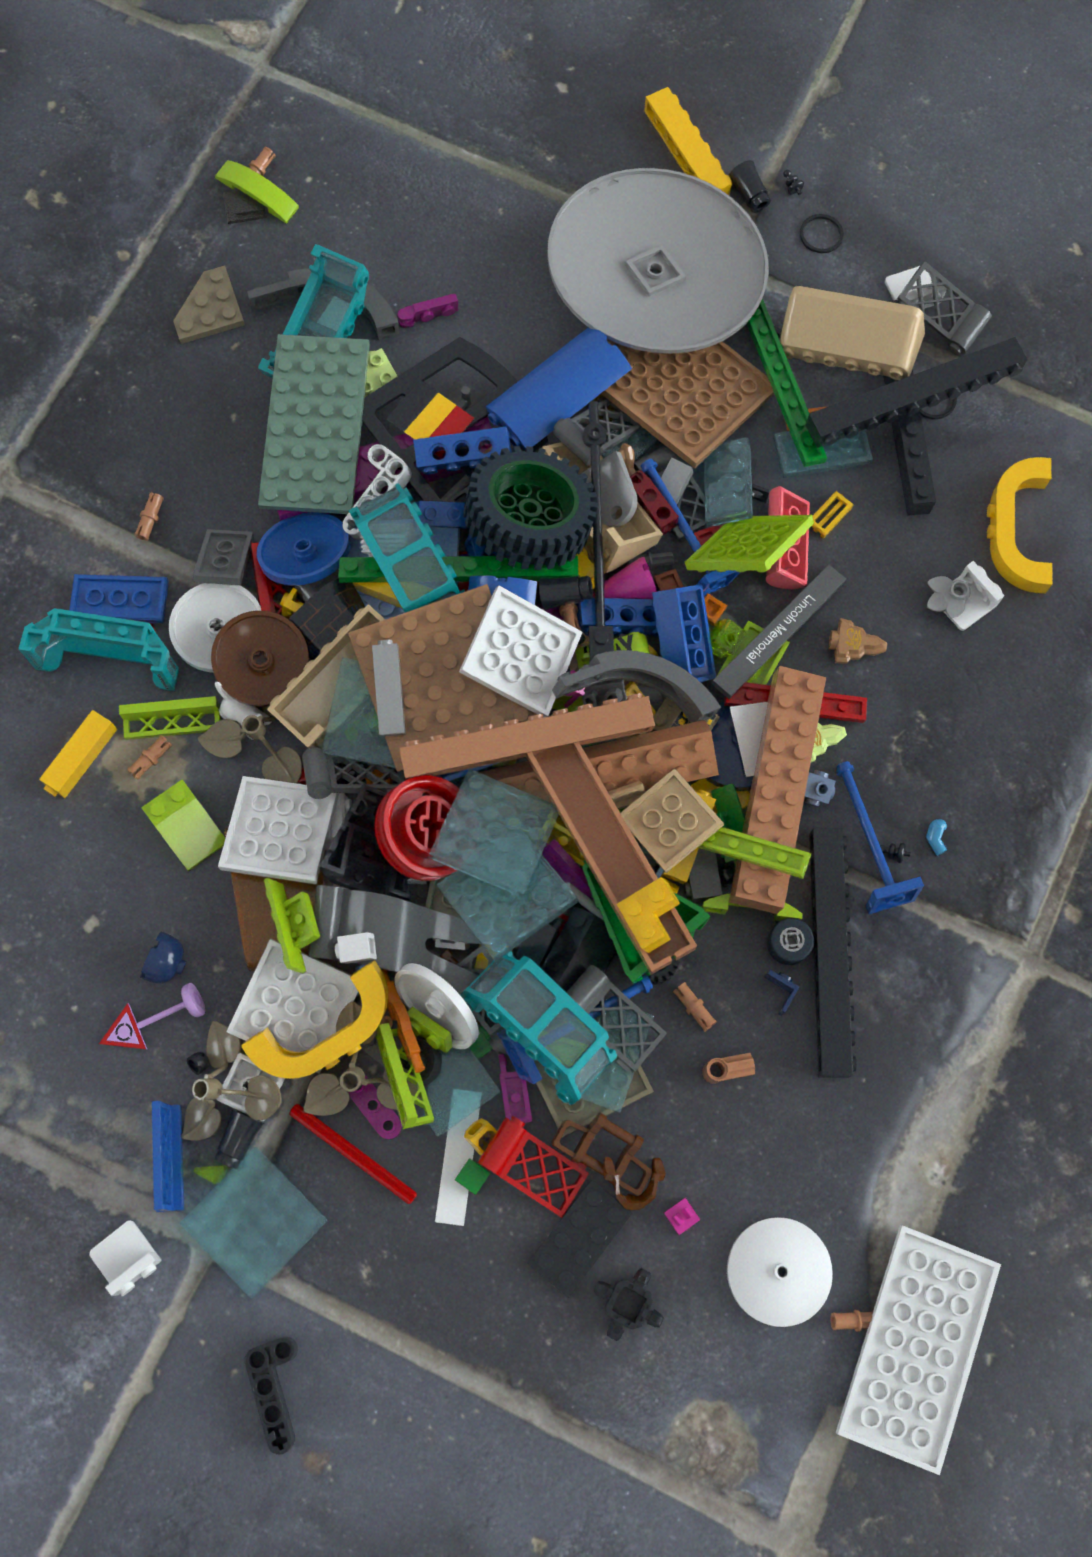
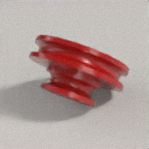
[375,775,479,881]

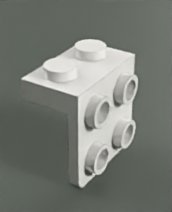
[885,266,947,308]
[943,561,1004,631]
[89,1221,162,1296]

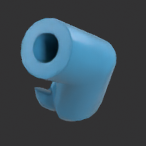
[926,819,947,856]

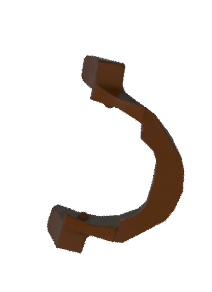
[603,1157,666,1210]

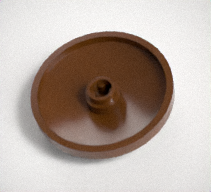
[211,610,309,707]

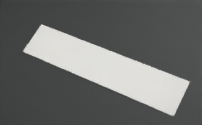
[435,1089,482,1226]

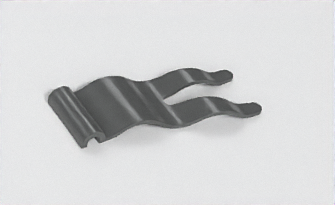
[308,885,524,1004]

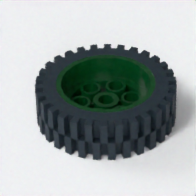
[463,446,598,570]

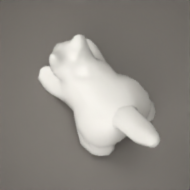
[215,682,272,740]

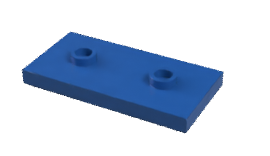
[69,574,169,624]

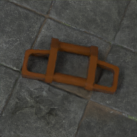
[552,1112,652,1196]

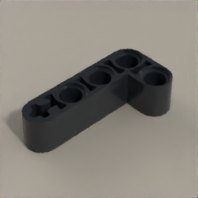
[244,1337,298,1455]

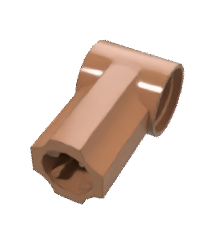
[702,1053,755,1084]

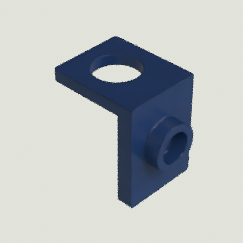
[764,970,799,1016]

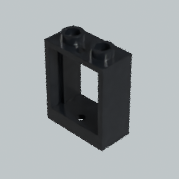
[515,909,565,983]

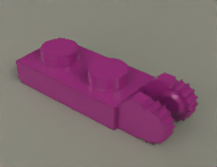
[397,294,459,328]
[498,1054,532,1123]

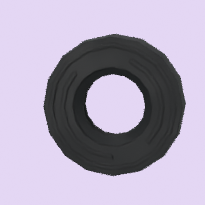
[400,1039,442,1085]

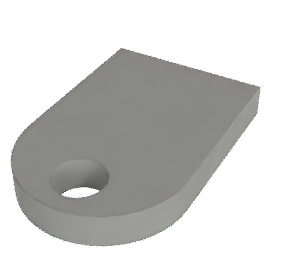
[580,451,637,528]

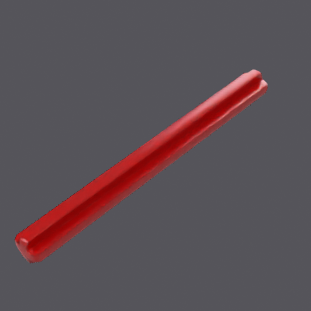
[289,1104,417,1204]

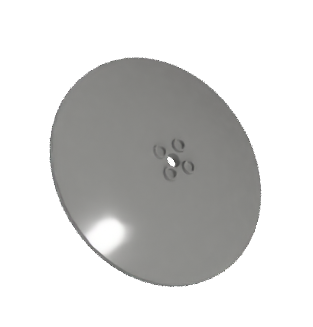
[547,168,769,353]

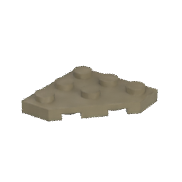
[173,266,245,344]

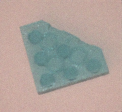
[423,1047,501,1138]

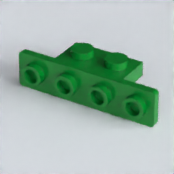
[711,784,745,867]

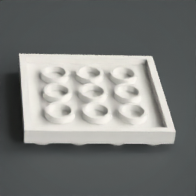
[459,586,582,718]
[218,776,339,884]
[226,938,358,1074]

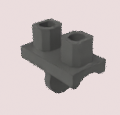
[582,679,627,707]

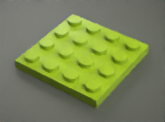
[685,515,814,572]

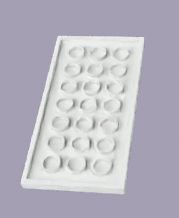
[836,1225,1001,1475]

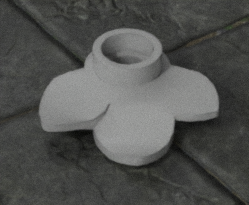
[927,576,971,619]

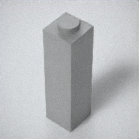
[654,457,693,547]
[372,640,406,737]

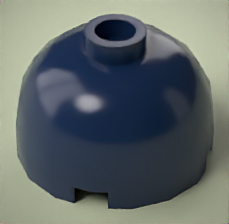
[140,931,187,984]

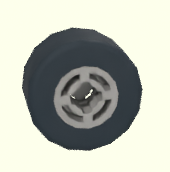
[767,918,814,965]

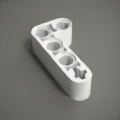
[343,444,412,540]

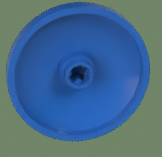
[257,512,351,585]

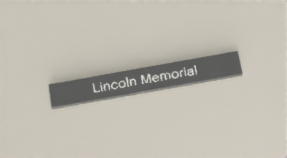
[711,565,846,699]

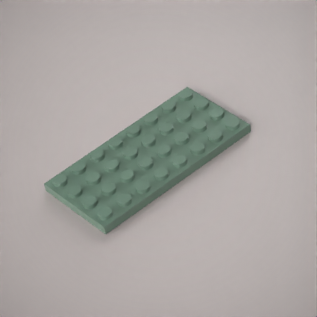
[258,334,370,514]

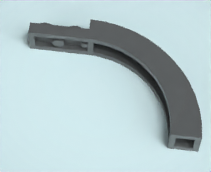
[247,268,400,340]
[552,650,721,723]

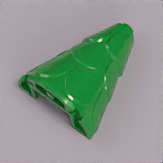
[582,860,710,983]

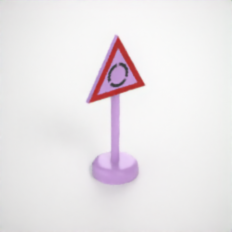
[99,983,205,1049]

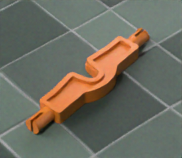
[382,970,425,1073]

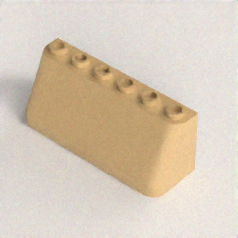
[780,286,925,380]
[542,442,663,573]
[267,604,385,751]

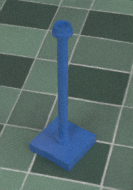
[640,459,740,597]
[836,761,924,914]
[497,975,653,1084]

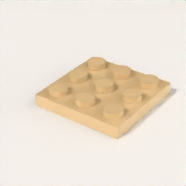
[620,768,724,873]

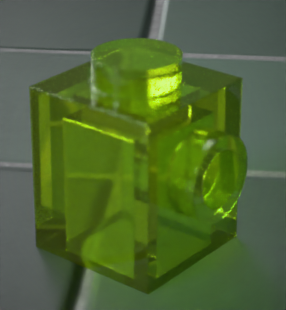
[710,618,746,657]

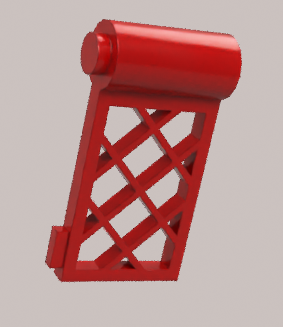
[477,1116,589,1218]

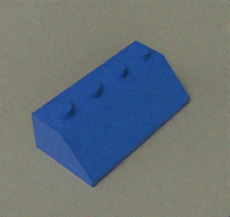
[652,584,716,682]

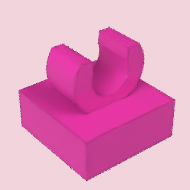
[664,1198,700,1235]

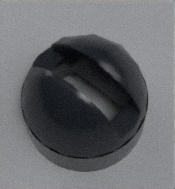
[718,866,735,887]
[187,1052,210,1075]

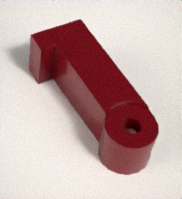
[630,470,679,536]

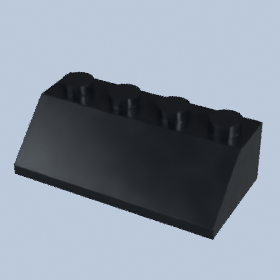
[527,906,617,1008]

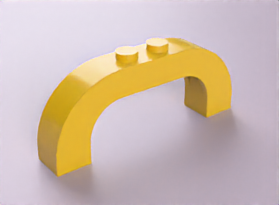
[987,457,1052,594]
[241,960,388,1079]

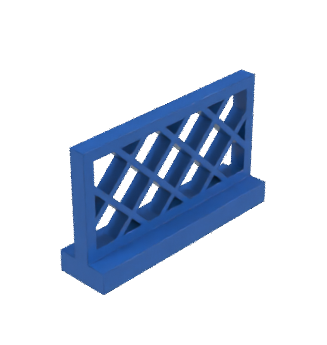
[152,1101,184,1212]

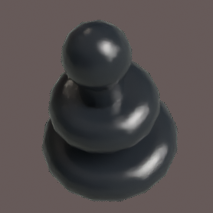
[783,170,804,195]
[880,843,911,863]

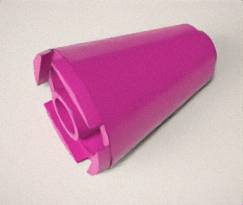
[593,557,657,599]

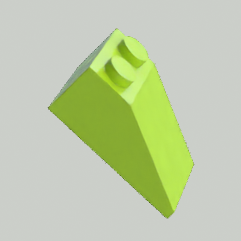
[141,779,226,871]

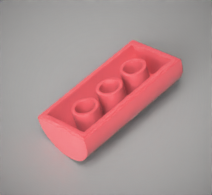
[766,486,810,589]

